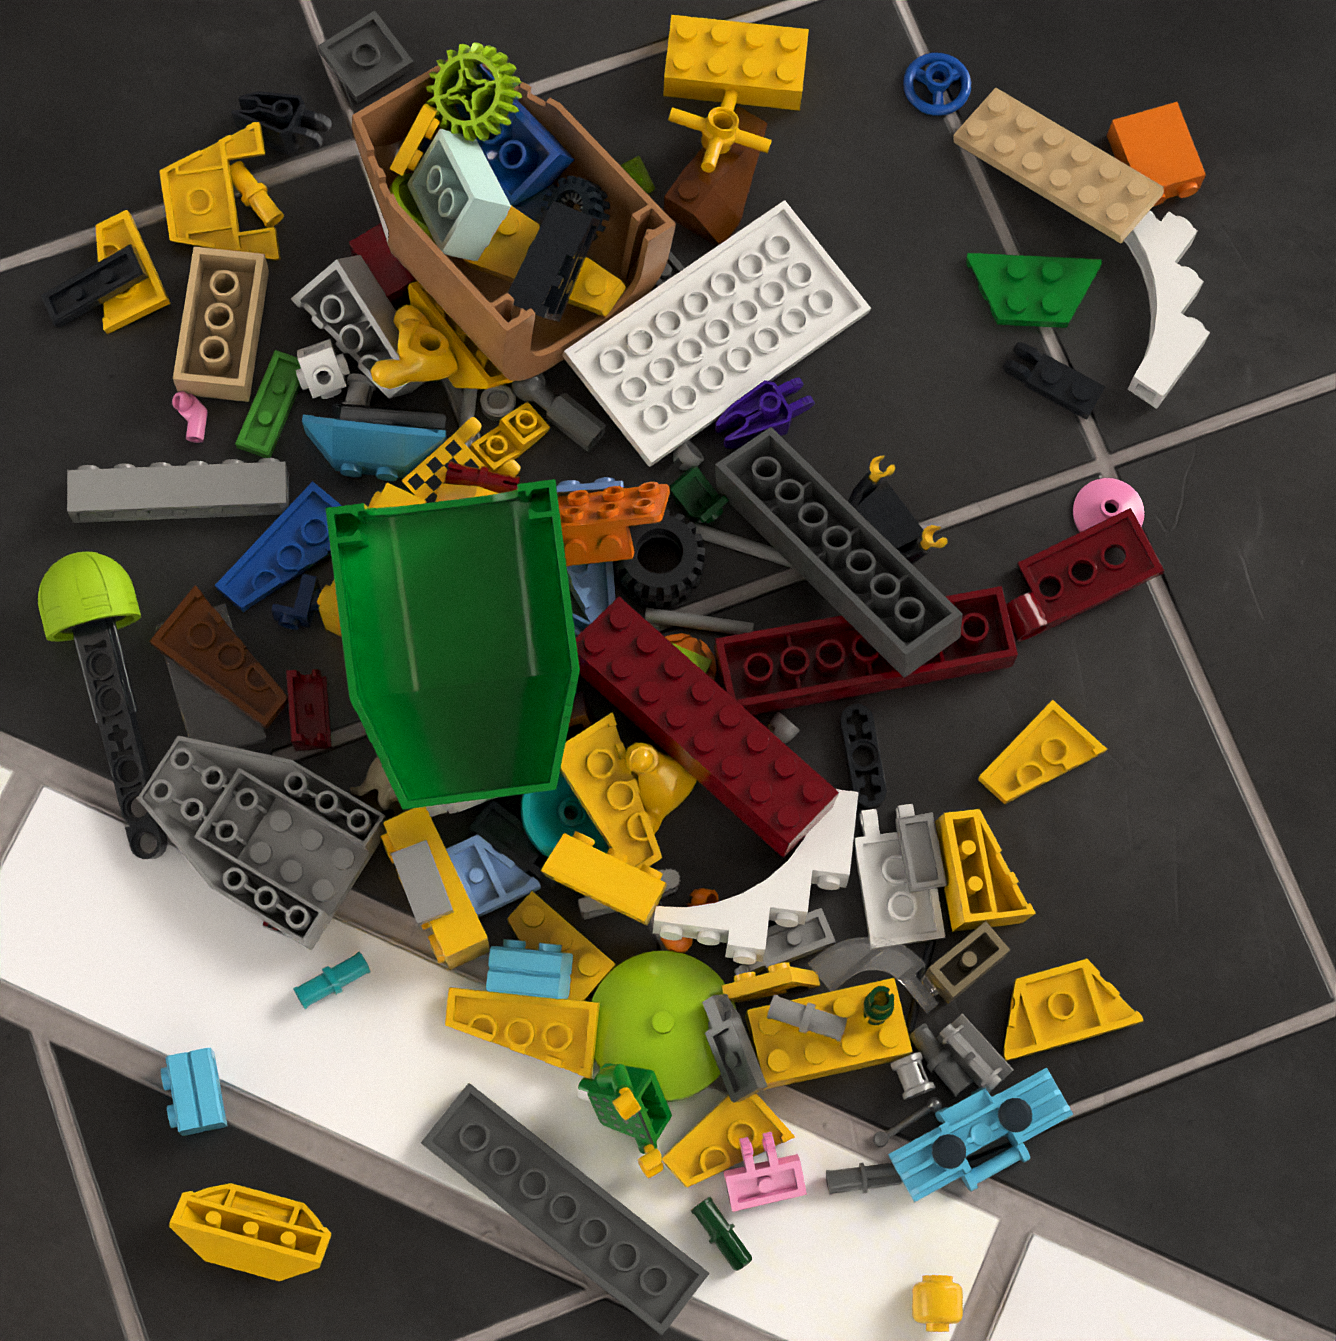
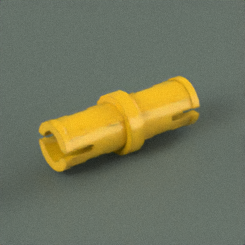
[230,161,284,228]

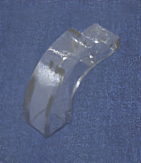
[808,936,940,1013]

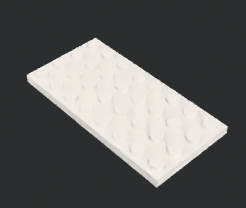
[562,200,871,467]

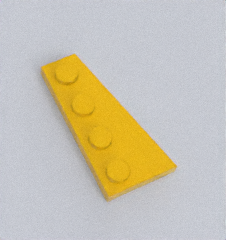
[560,712,662,870]
[445,987,600,1079]

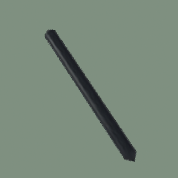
[906,940,936,1035]

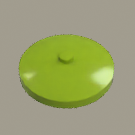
[591,951,736,1102]

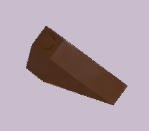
[664,106,768,247]

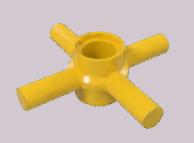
[668,89,772,173]

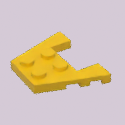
[159,122,281,260]

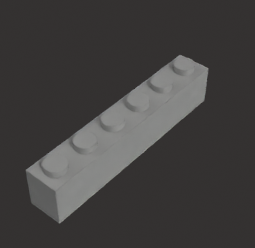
[67,458,290,523]

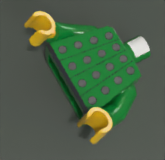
[577,1063,672,1178]

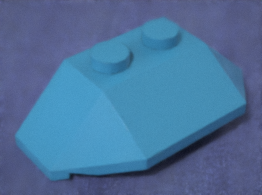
[302,415,447,481]

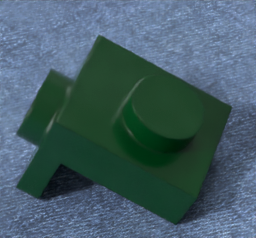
[669,466,729,523]

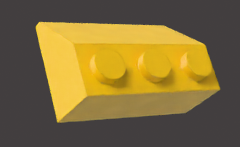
[541,831,667,926]

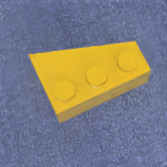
[935,809,1036,932]

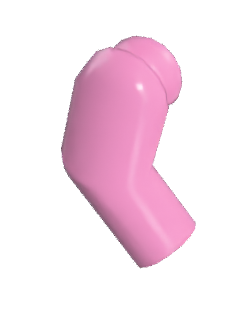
[172,391,208,443]

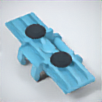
[888,1068,1073,1202]

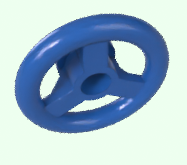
[903,52,971,116]

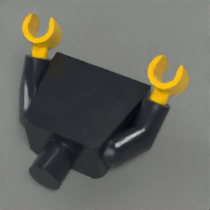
[848,455,947,565]

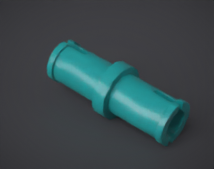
[293,951,371,1009]

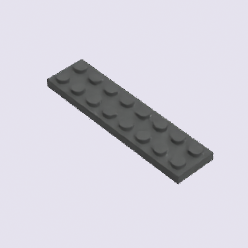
[421,1083,710,1336]

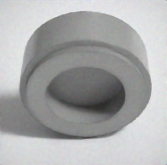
[480,384,516,421]

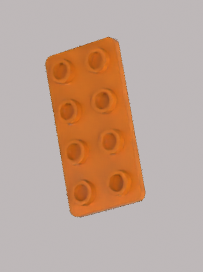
[558,482,670,566]

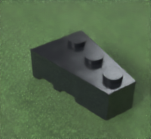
[508,201,601,322]

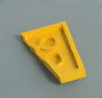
[507,891,616,1001]

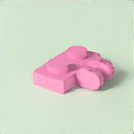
[723,1132,807,1212]

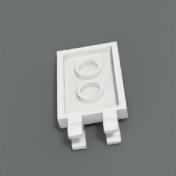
[853,804,945,949]

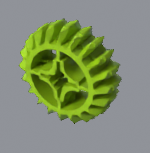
[425,42,522,141]

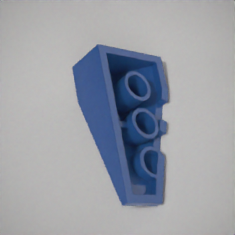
[454,64,575,206]

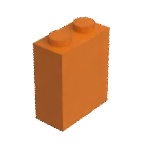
[1107,102,1206,207]

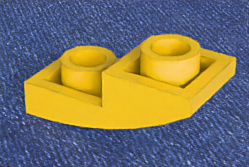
[470,401,550,473]

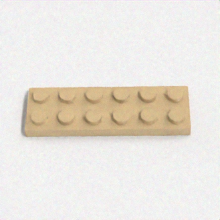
[953,88,1164,243]

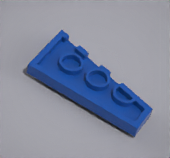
[215,481,342,612]

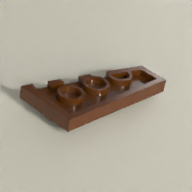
[149,585,288,730]

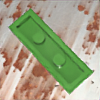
[235,350,301,458]

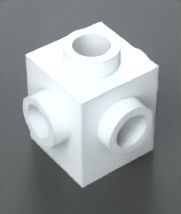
[296,339,350,399]

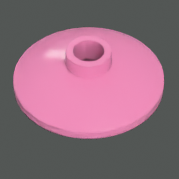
[1073,478,1144,532]

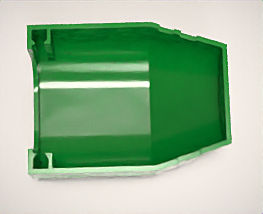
[325,479,580,809]

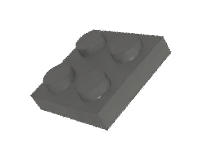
[318,11,414,103]

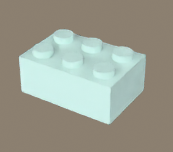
[407,129,511,261]

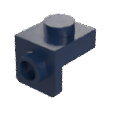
[271,574,322,630]

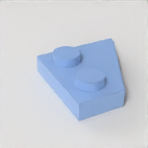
[446,834,541,918]

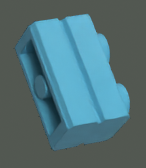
[486,939,573,999]
[161,1047,227,1136]

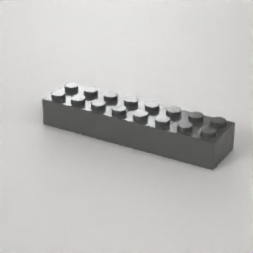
[715,427,963,678]

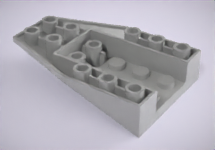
[137,736,388,951]

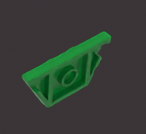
[966,253,1102,328]

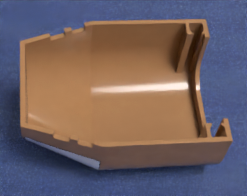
[352,59,676,381]

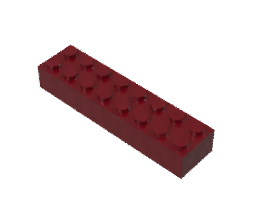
[714,586,1018,715]
[576,597,839,858]

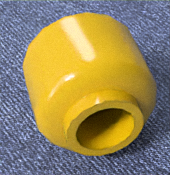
[912,1275,963,1332]

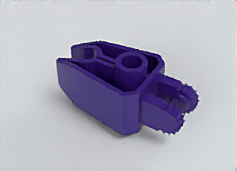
[715,377,815,449]

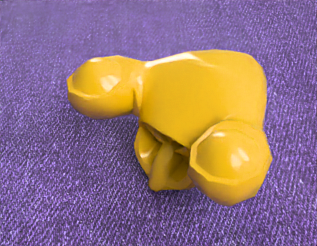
[371,305,458,389]
[625,742,697,834]

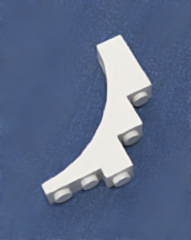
[1124,211,1210,409]
[653,789,858,965]

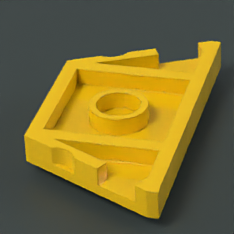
[1002,959,1143,1062]

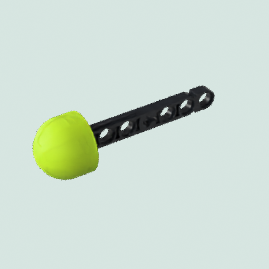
[38,552,168,859]

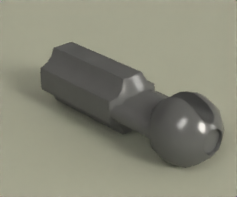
[511,373,607,452]

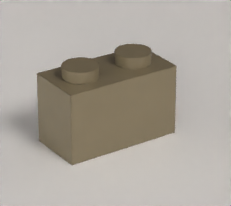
[924,921,1010,1004]

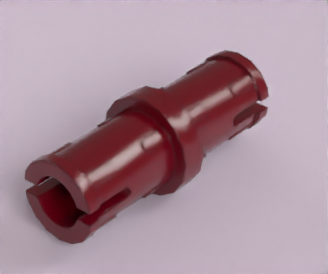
[445,461,520,493]

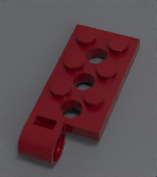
[1006,508,1164,642]

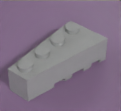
[291,255,426,399]

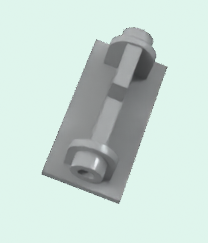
[937,1013,1014,1093]

